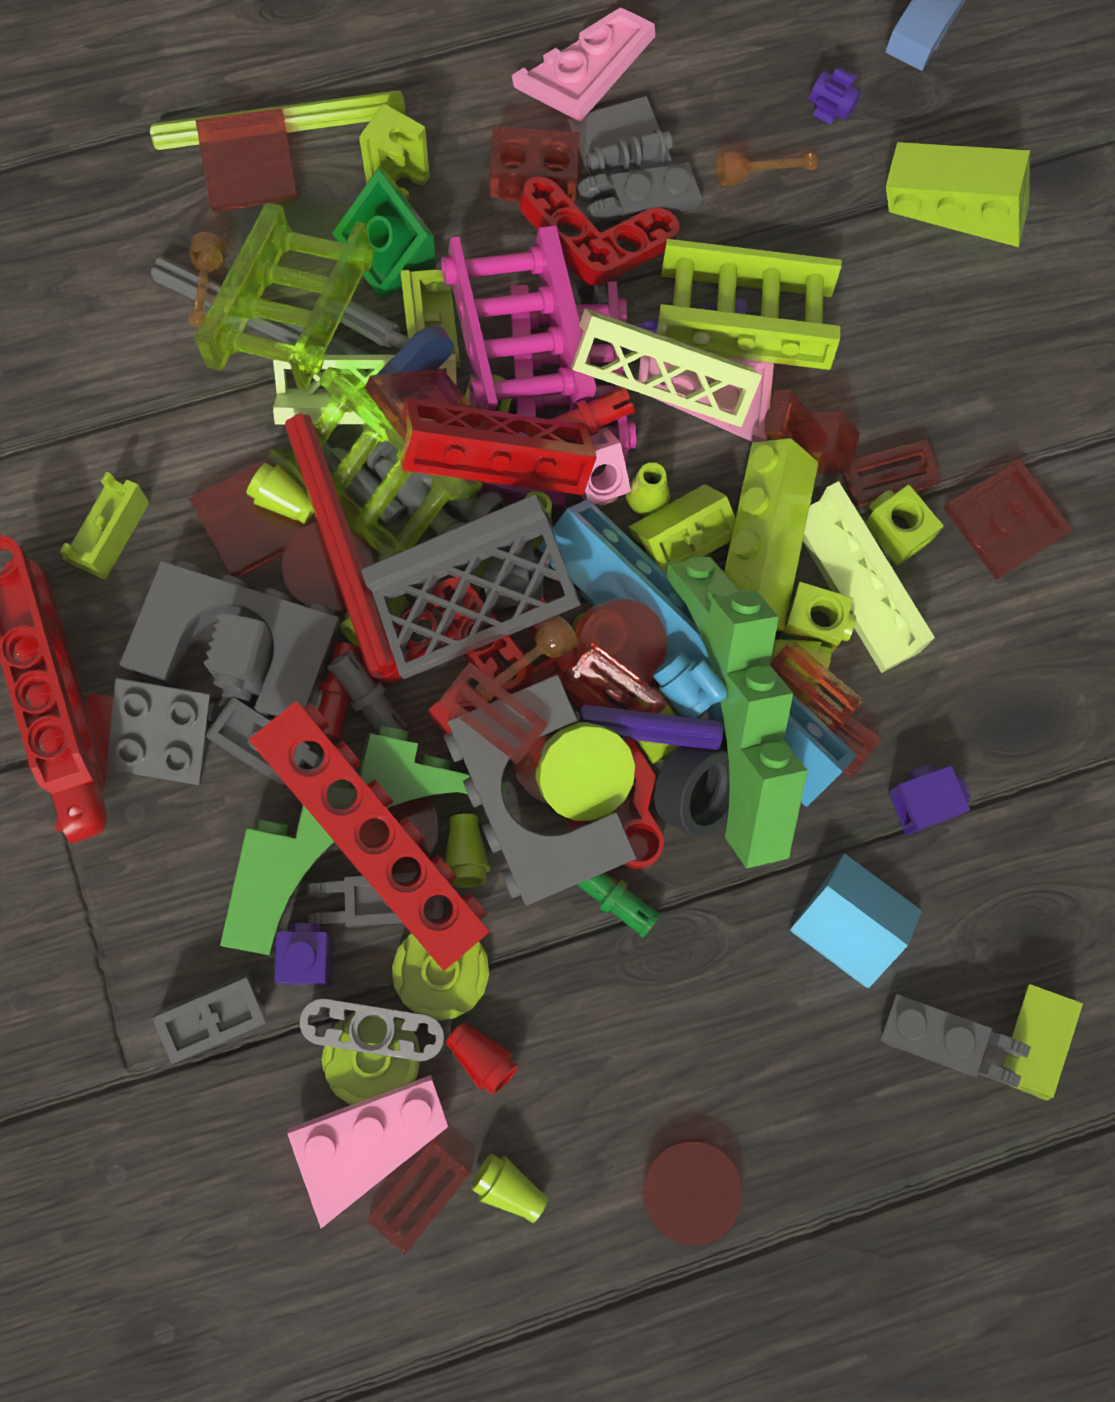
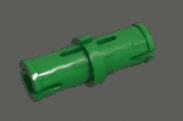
[577,872,661,938]

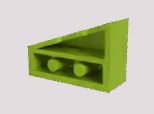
[886,142,1030,247]

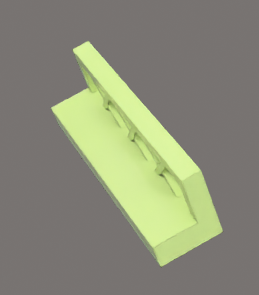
[571,308,762,427]
[273,354,457,424]
[802,481,935,673]

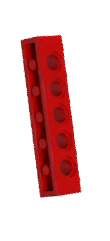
[248,701,490,971]

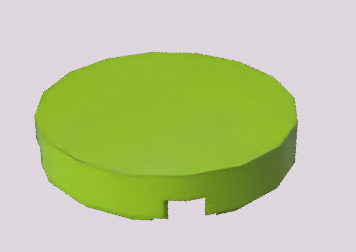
[536,722,635,821]
[392,934,489,1021]
[322,1012,421,1105]

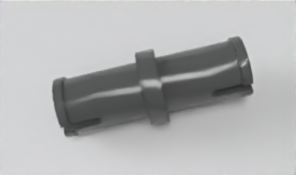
[327,649,407,735]

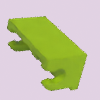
[359,103,430,200]
[401,270,460,369]
[59,472,149,580]
[628,484,736,574]
[1002,984,1083,1101]

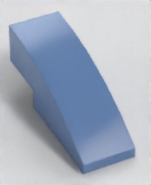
[885,0,965,71]

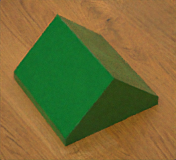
[332,168,436,298]

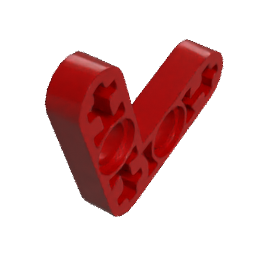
[518,176,680,286]
[362,577,534,695]

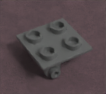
[567,96,673,177]
[106,677,216,785]

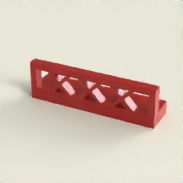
[400,398,597,495]

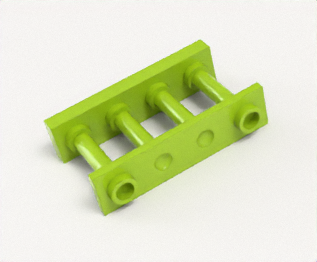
[656,239,842,370]

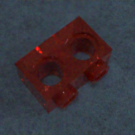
[490,126,580,201]

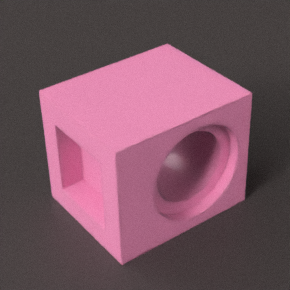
[568,427,631,505]

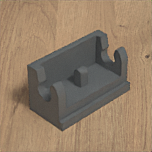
[152,970,267,1064]

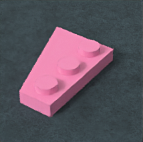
[512,7,655,122]
[638,355,774,442]
[287,1075,448,1228]

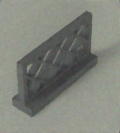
[361,494,581,679]

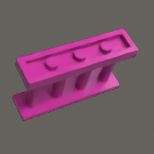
[441,226,597,411]
[510,281,636,465]

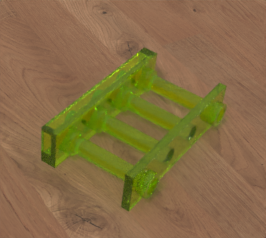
[194,203,374,391]
[268,367,483,561]

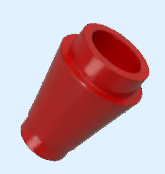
[446,1022,519,1095]

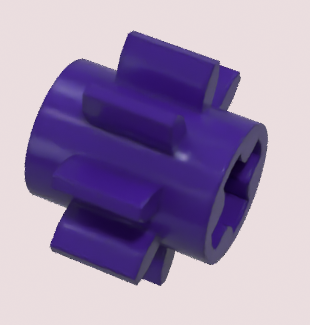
[809,66,862,125]

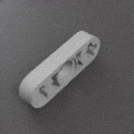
[300,999,445,1061]

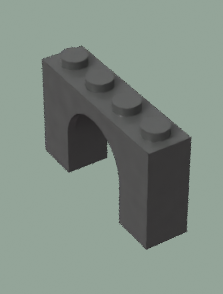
[119,561,342,721]
[444,675,636,906]

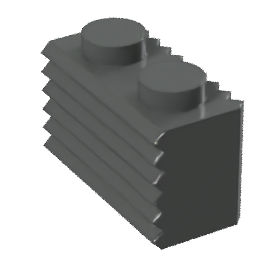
[204,612,274,703]

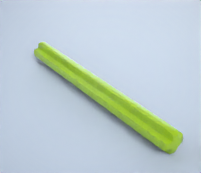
[150,90,406,150]

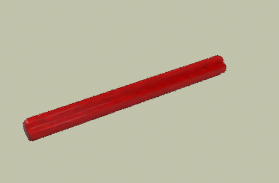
[285,413,395,673]

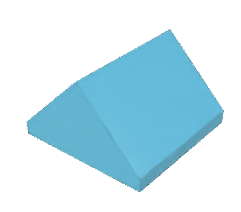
[789,854,922,988]

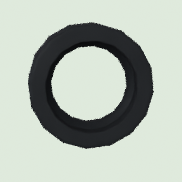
[654,746,730,837]

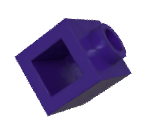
[888,763,970,836]
[275,923,333,985]

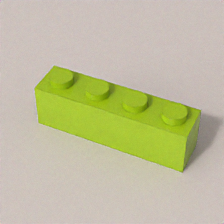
[724,438,819,631]

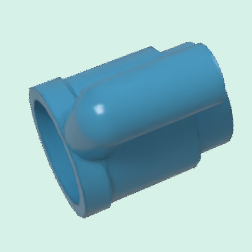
[652,651,727,718]

